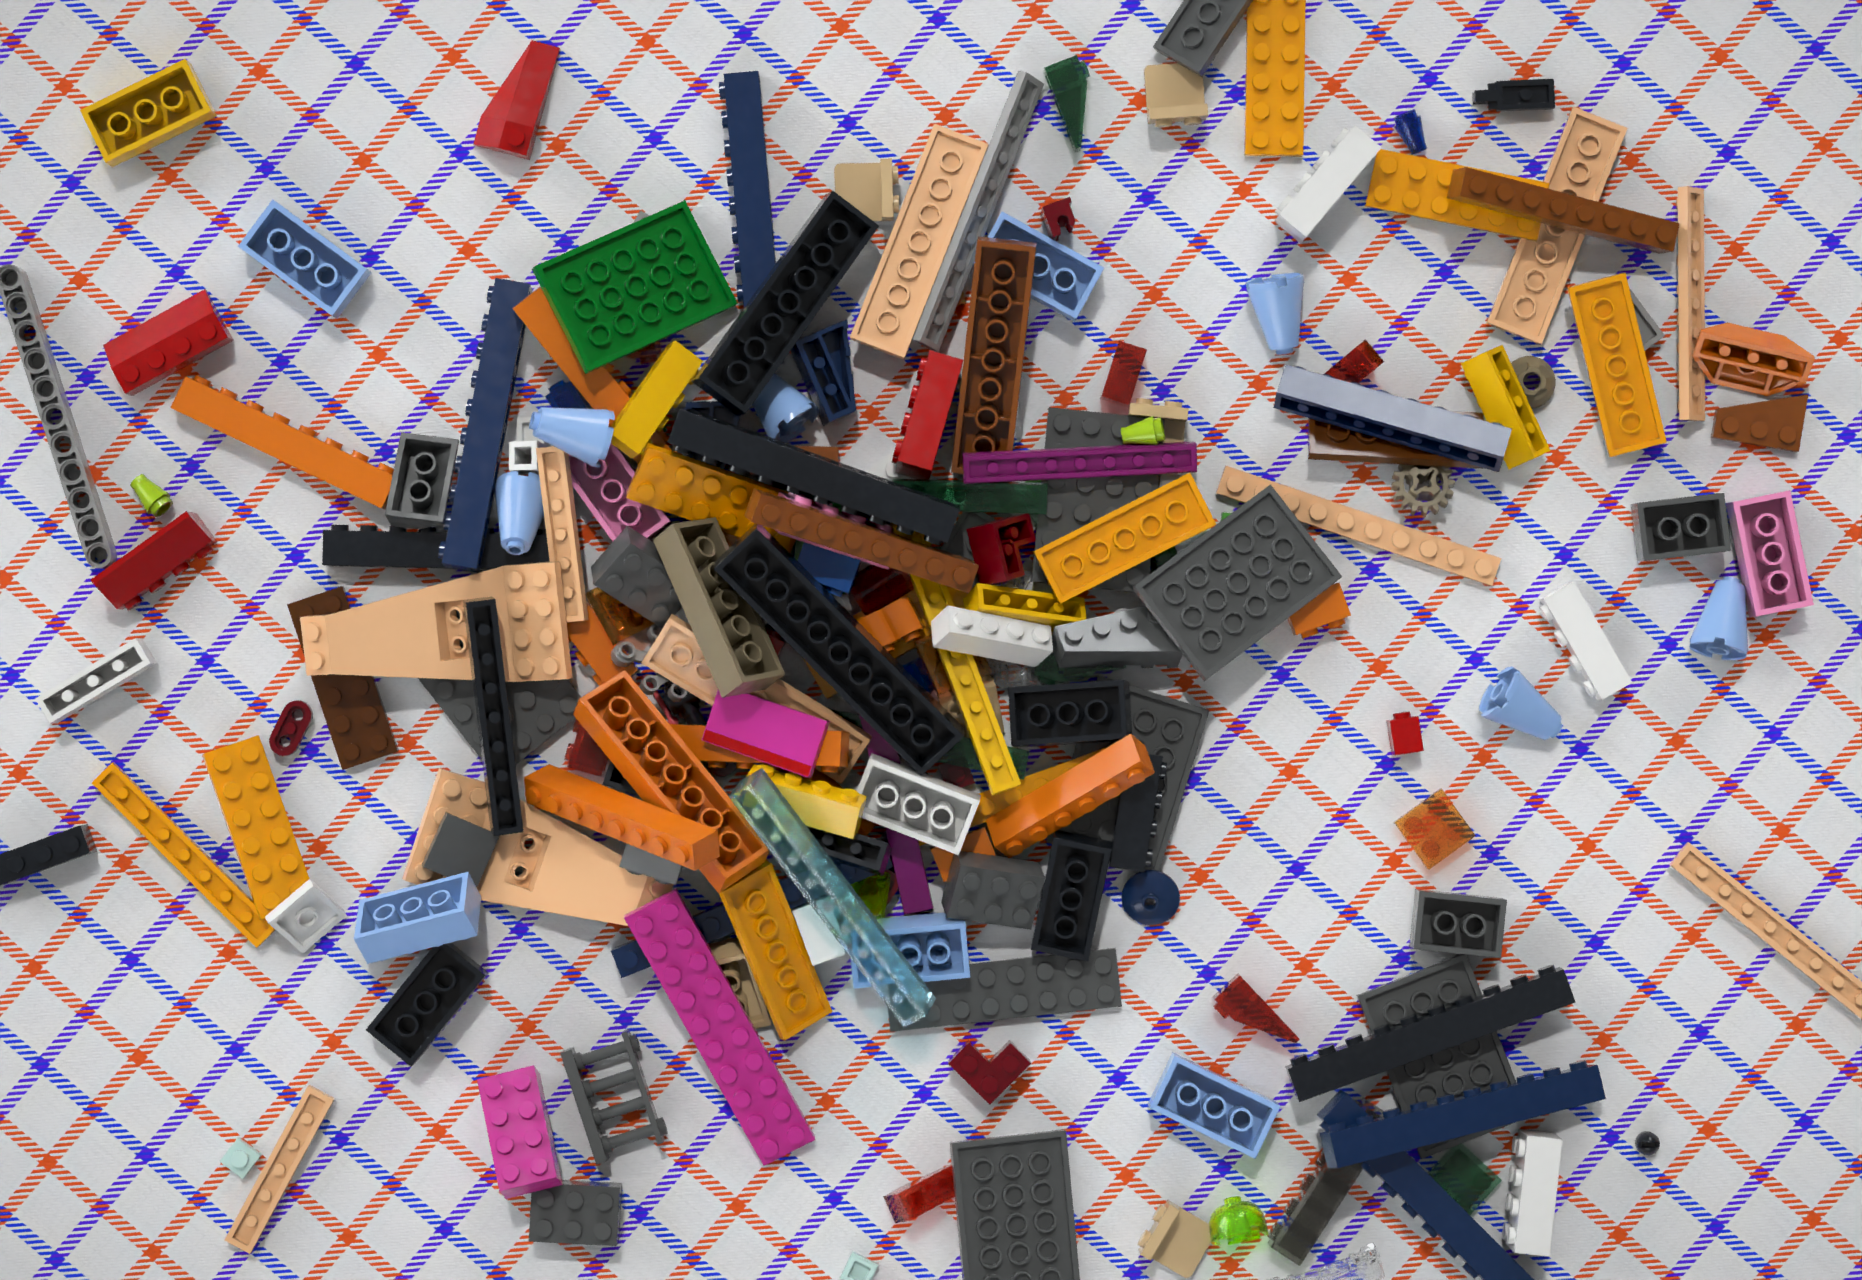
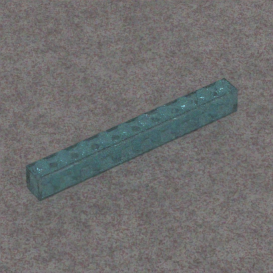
[729,768,936,1028]

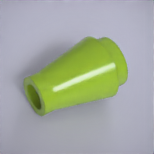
[1121,416,1165,445]
[130,474,173,517]

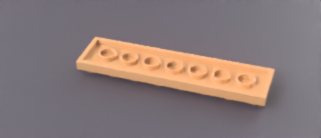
[1486,107,1628,345]
[850,124,989,360]
[641,614,872,784]

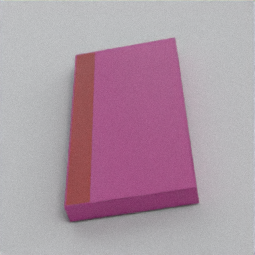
[702,690,830,778]

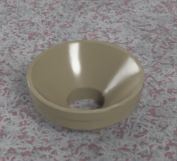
[1511,356,1556,409]

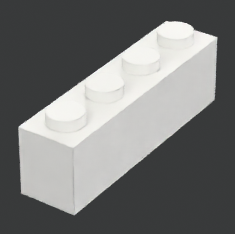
[1539,581,1633,700]
[931,606,1053,667]
[35,638,157,724]

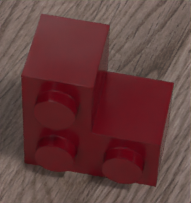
[966,513,1036,584]
[948,1040,1031,1105]

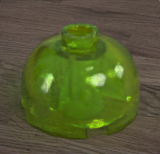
[1209,1196,1268,1245]

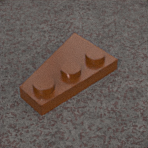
[1711,395,1808,452]

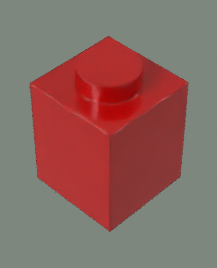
[1386,711,1424,755]

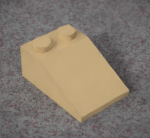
[708,937,772,1029]

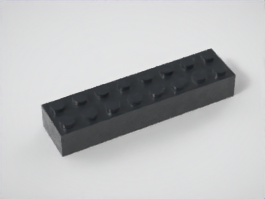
[691,190,879,417]

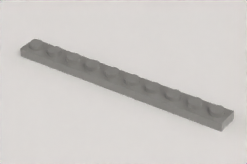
[912,71,1044,352]

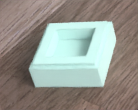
[840,1251,879,1280]

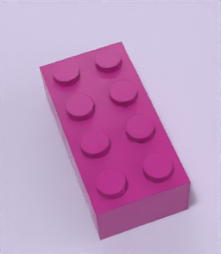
[477,1065,563,1199]

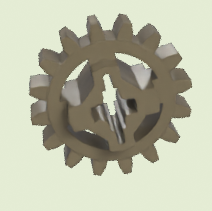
[1391,464,1455,517]

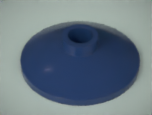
[1122,870,1180,925]

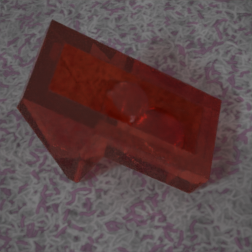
[1324,339,1384,383]

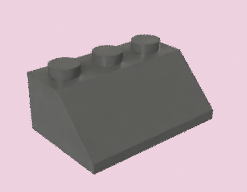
[385,432,459,530]

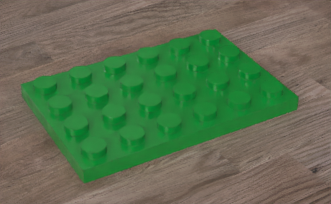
[532,200,738,374]

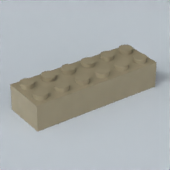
[653,517,785,698]

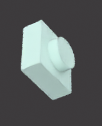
[220,1137,262,1179]

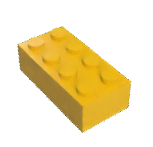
[80,59,217,167]

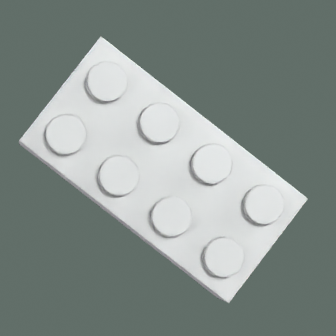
[1274,125,1382,244]
[857,753,981,855]
[1502,1129,1563,1257]

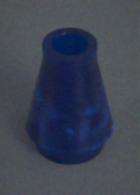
[1393,109,1427,155]

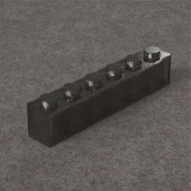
[1267,1097,1384,1266]

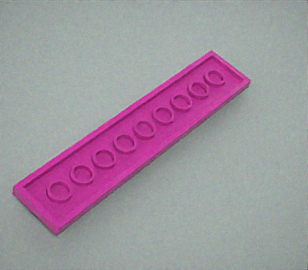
[624,888,815,1166]

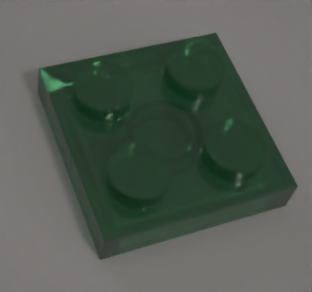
[1427,1144,1502,1215]

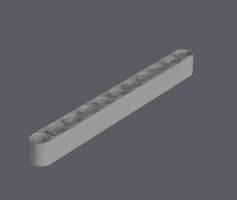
[0,264,117,569]

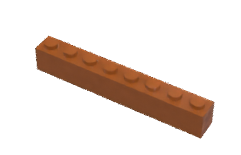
[1447,167,1680,254]
[744,488,979,593]

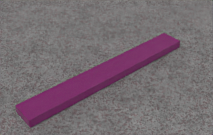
[962,442,1197,484]
[859,714,934,914]

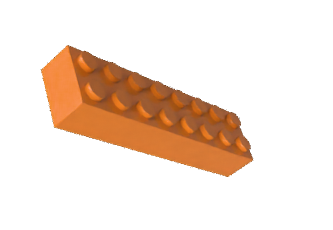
[573,670,771,893]

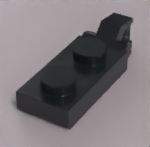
[1472,79,1555,112]

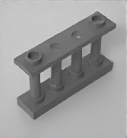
[560,1029,668,1165]

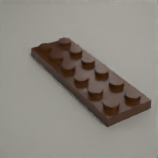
[1308,411,1484,469]
[287,586,399,770]

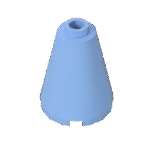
[1246,273,1304,355]
[752,373,819,443]
[529,407,615,468]
[495,471,544,555]
[1689,577,1748,660]
[1479,666,1562,740]

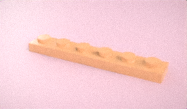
[536,446,589,622]
[225,1085,335,1254]

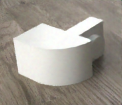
[509,416,548,474]

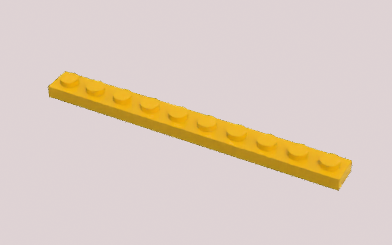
[890,523,1021,796]

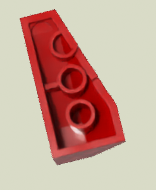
[473,40,560,160]

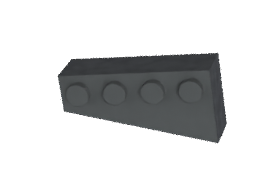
[1052,606,1183,668]

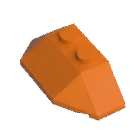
[1692,322,1815,396]

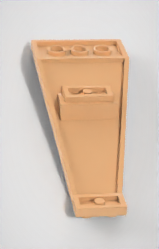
[300,561,573,682]
[402,768,673,926]

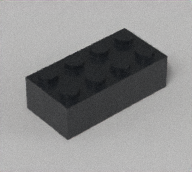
[1008,680,1132,748]
[1031,830,1112,961]
[366,943,489,1067]

